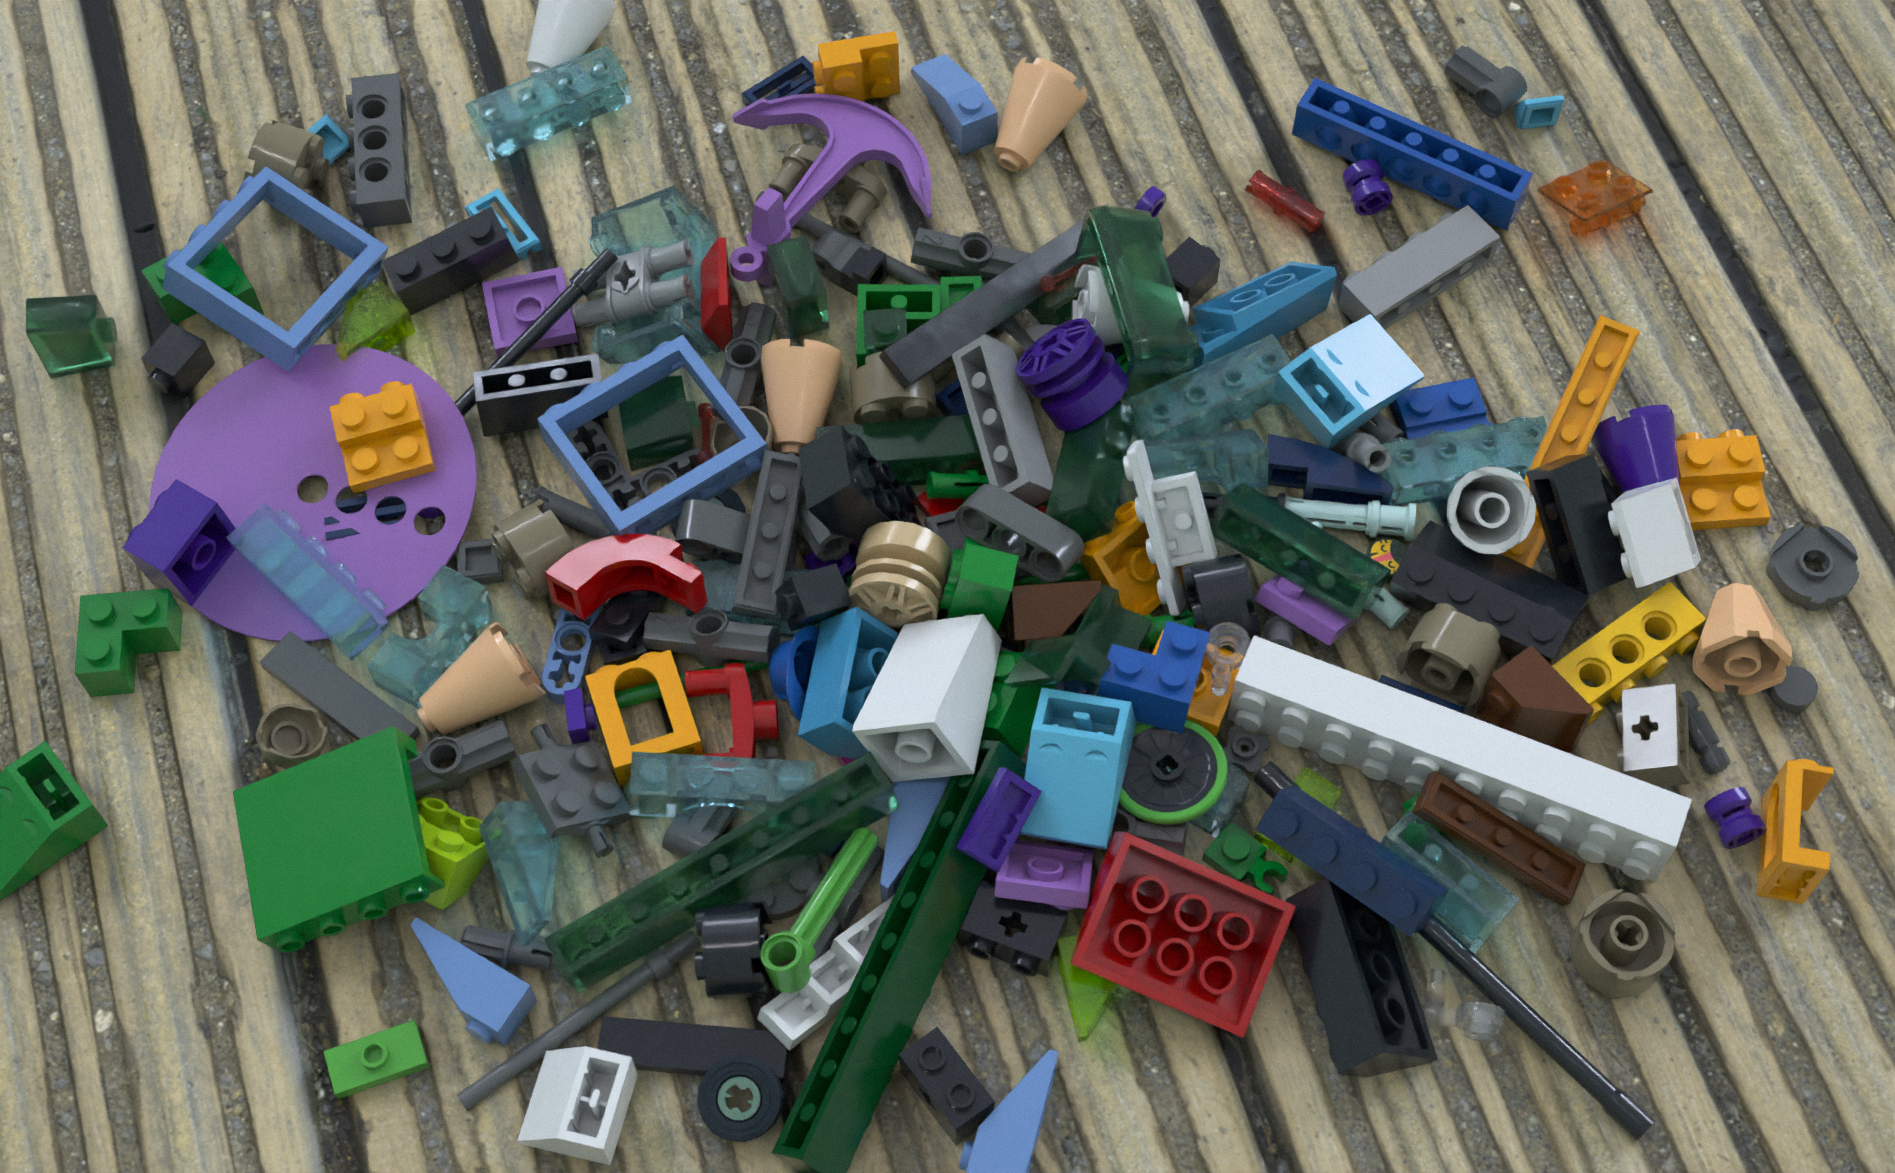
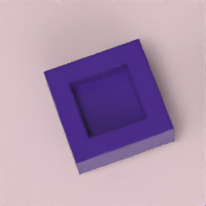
[564,688,597,744]

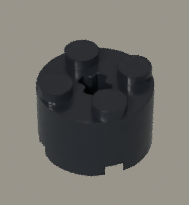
[1181,553,1261,648]
[694,901,774,1000]

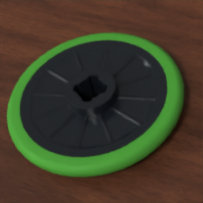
[1119,720,1228,825]

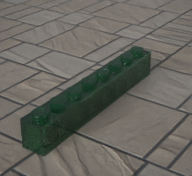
[544,751,900,994]

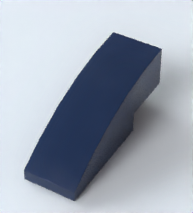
[1261,434,1393,505]

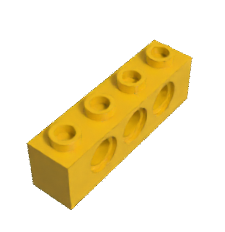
[1552,582,1706,726]

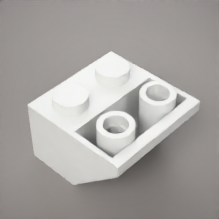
[1608,478,1701,588]
[517,1046,638,1165]

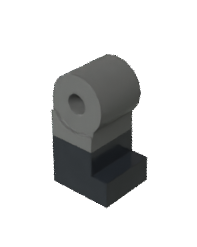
[806,230,888,297]

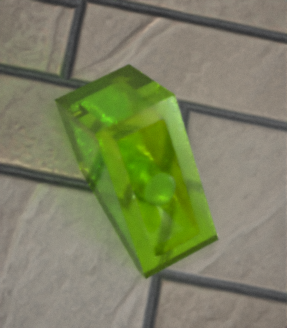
[336,280,416,362]
[1056,935,1121,1042]

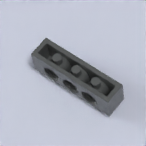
[346,73,412,228]

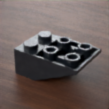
[798,424,923,541]

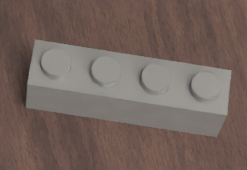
[1338,205,1500,330]
[952,334,1058,507]

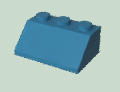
[798,607,899,762]

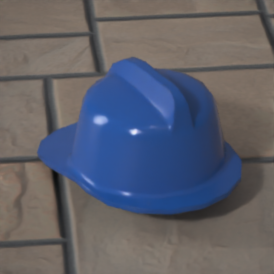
[769,625,820,722]

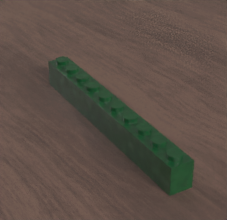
[771,740,1027,1173]

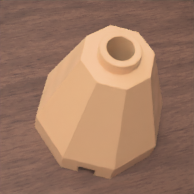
[1692,583,1793,695]

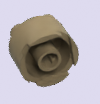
[244,120,329,197]
[849,352,937,438]
[490,499,575,600]
[1397,603,1501,707]
[1568,889,1675,999]

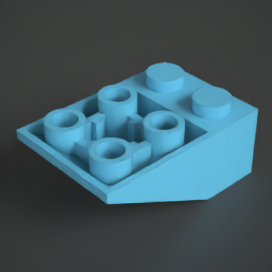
[1273,314,1425,449]
[1019,688,1136,849]

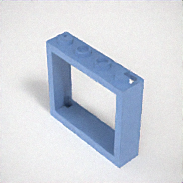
[163,166,388,372]
[537,335,767,536]

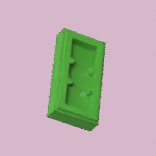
[323,1020,430,1099]

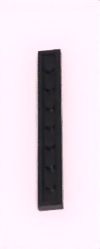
[879,204,1132,389]

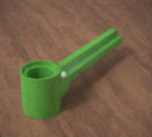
[760,827,878,993]

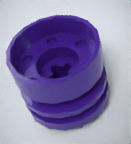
[1015,318,1129,431]

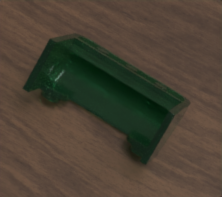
[1076,205,1200,401]

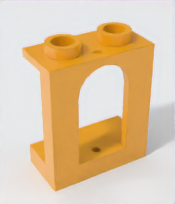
[585,650,704,786]
[1757,759,1834,904]

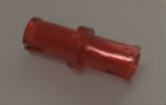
[1245,170,1326,234]

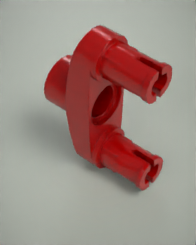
[685,662,779,783]

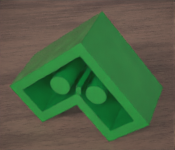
[141,242,264,334]
[856,284,941,369]
[940,536,1019,633]
[75,588,182,697]

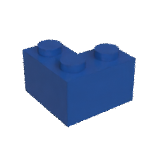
[1097,621,1210,734]

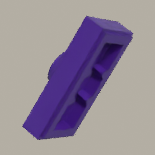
[955,767,1042,872]

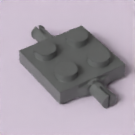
[512,723,633,858]

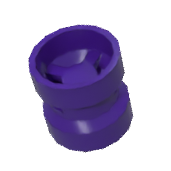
[1342,159,1393,216]
[1704,787,1767,849]

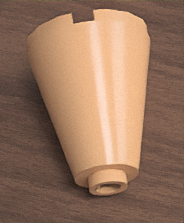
[994,57,1088,172]
[760,339,844,457]
[417,621,546,735]

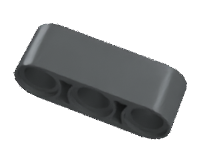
[955,484,1085,583]
[675,499,799,580]

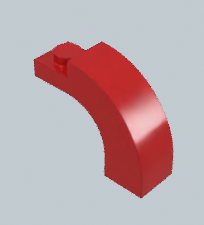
[545,534,708,620]

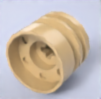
[848,521,950,633]

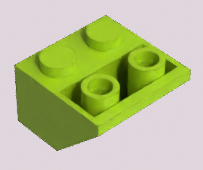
[416,796,501,910]

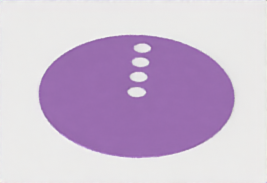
[149,344,477,642]

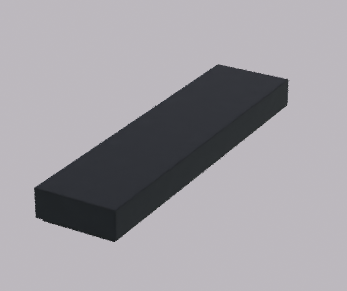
[597,1016,788,1083]

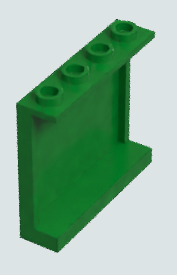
[233,726,445,953]

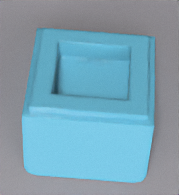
[1512,95,1564,129]
[307,114,350,166]

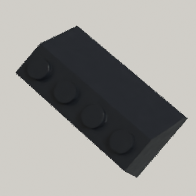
[1390,520,1589,666]
[1285,878,1438,1077]

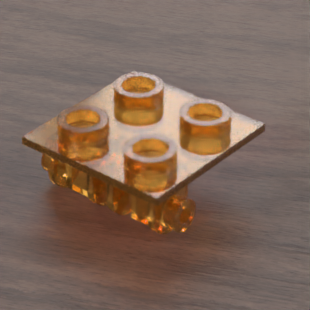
[1538,159,1652,237]

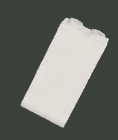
[852,614,1002,782]

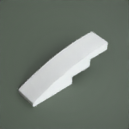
[757,894,895,1051]

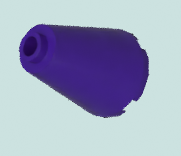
[1591,405,1680,494]

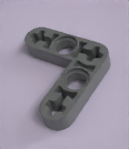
[566,420,714,512]

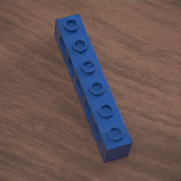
[1292,78,1533,230]

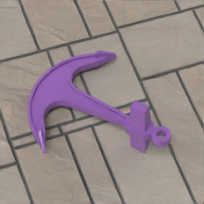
[730,94,932,288]

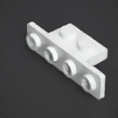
[1123,440,1218,617]

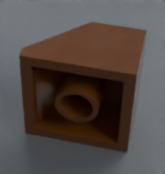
[1008,580,1102,648]
[1476,645,1594,752]

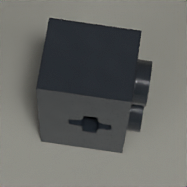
[961,880,1068,977]
[899,1027,995,1146]

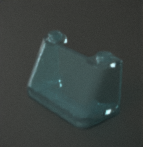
[589,185,721,364]

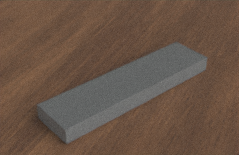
[731,450,803,620]
[260,631,421,740]

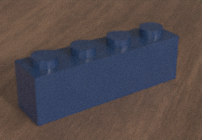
[1255,785,1449,937]

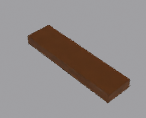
[1412,771,1586,906]

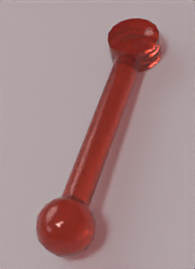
[1040,250,1108,291]
[697,403,714,464]

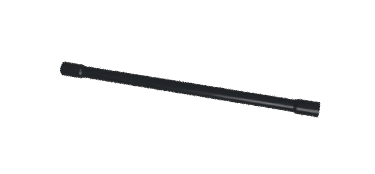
[1253,761,1656,1141]

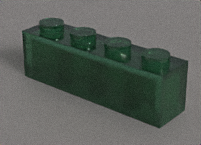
[1045,400,1135,543]
[816,414,987,486]
[1210,483,1391,621]

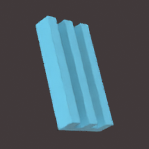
[465,188,542,268]

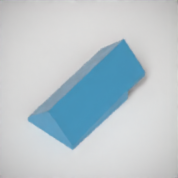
[1165,261,1337,389]

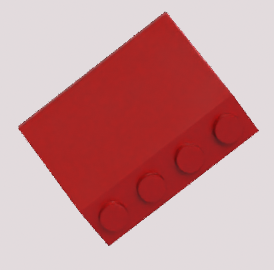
[1070,832,1296,1038]

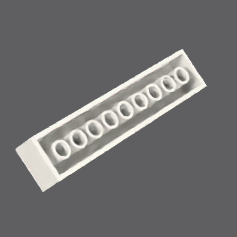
[1227,636,1692,882]

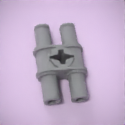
[572,240,695,329]

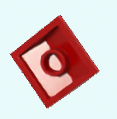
[700,237,733,353]

